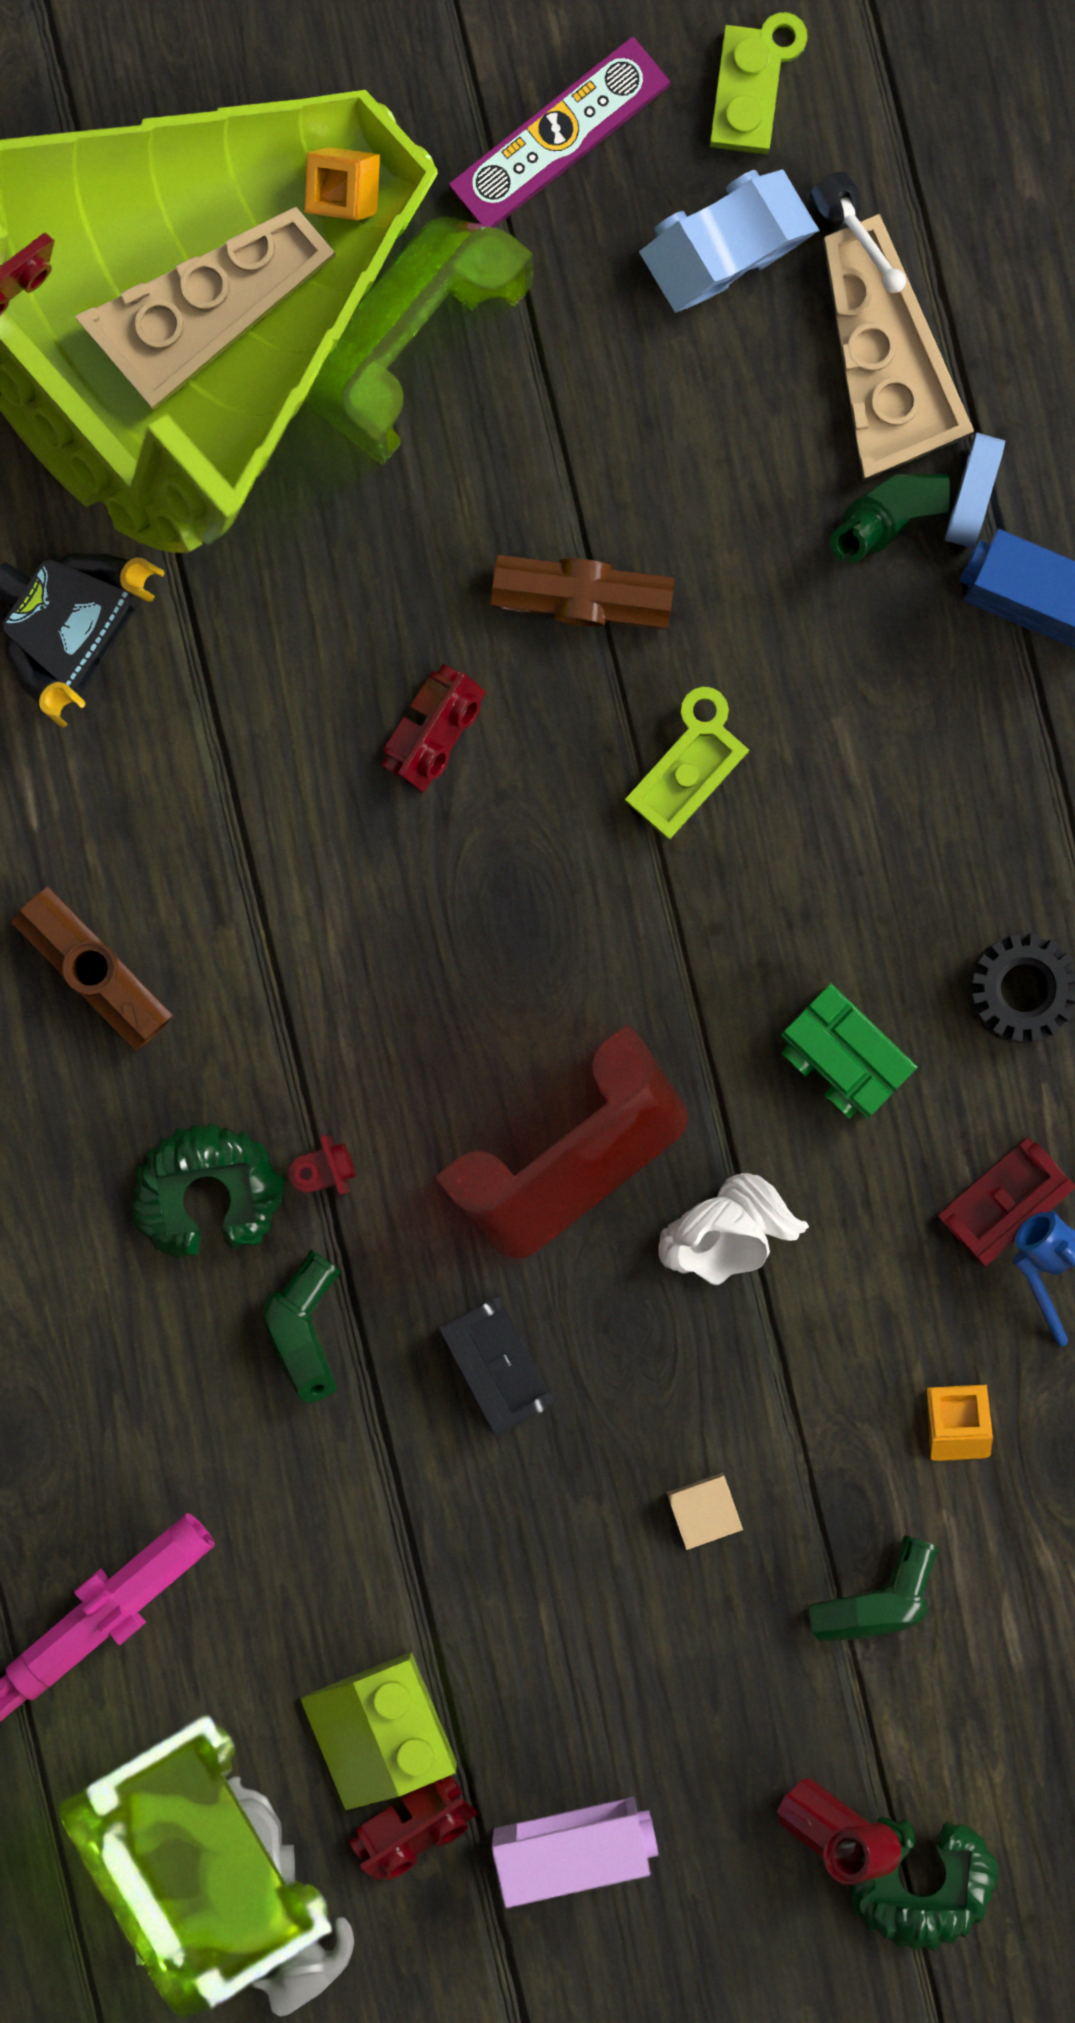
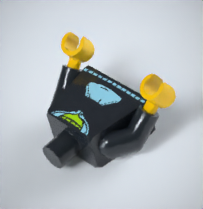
[0,554,165,728]

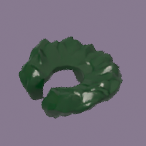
[131,1123,285,1258]
[849,1817,998,1951]

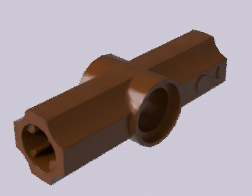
[490,555,675,631]
[11,886,174,1052]

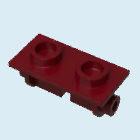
[380,664,486,793]
[289,1135,357,1195]
[349,1775,478,1881]

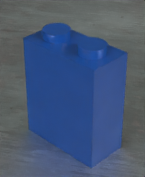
[959,529,1075,649]

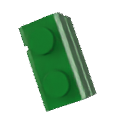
[778,983,918,1119]

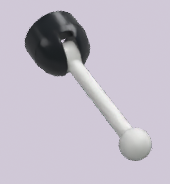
[809,172,906,293]

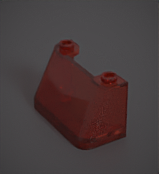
[435,1024,688,1258]

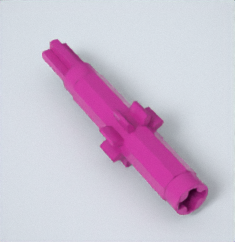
[0,1513,215,1722]

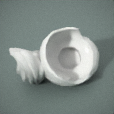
[658,1173,809,1285]

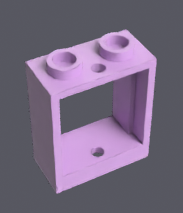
[492,1797,659,1908]

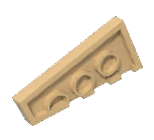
[74,207,336,411]
[823,214,974,482]

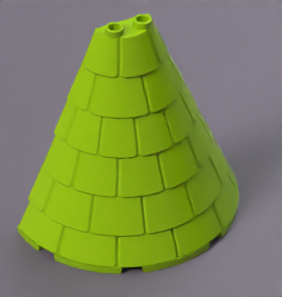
[0,90,438,553]

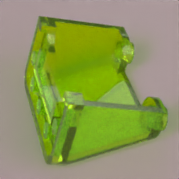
[306,217,533,466]
[59,1715,332,2017]

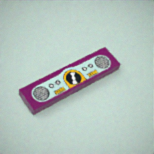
[449,36,670,234]

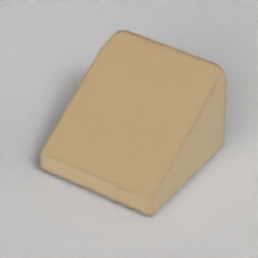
[666,1473,743,1550]

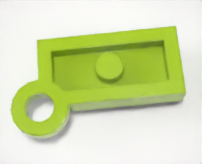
[710,12,807,155]
[625,687,749,841]

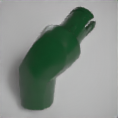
[830,473,950,563]
[262,1249,342,1403]
[809,1535,940,1641]

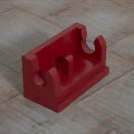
[937,1137,1075,1266]

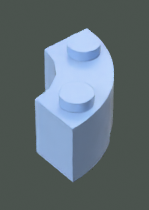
[639,169,819,313]

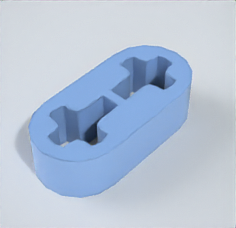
[945,432,1005,548]

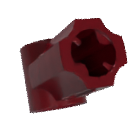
[777,1778,901,1884]

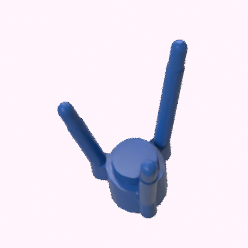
[1013,1211,1075,1346]

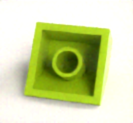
[300,1651,457,1810]

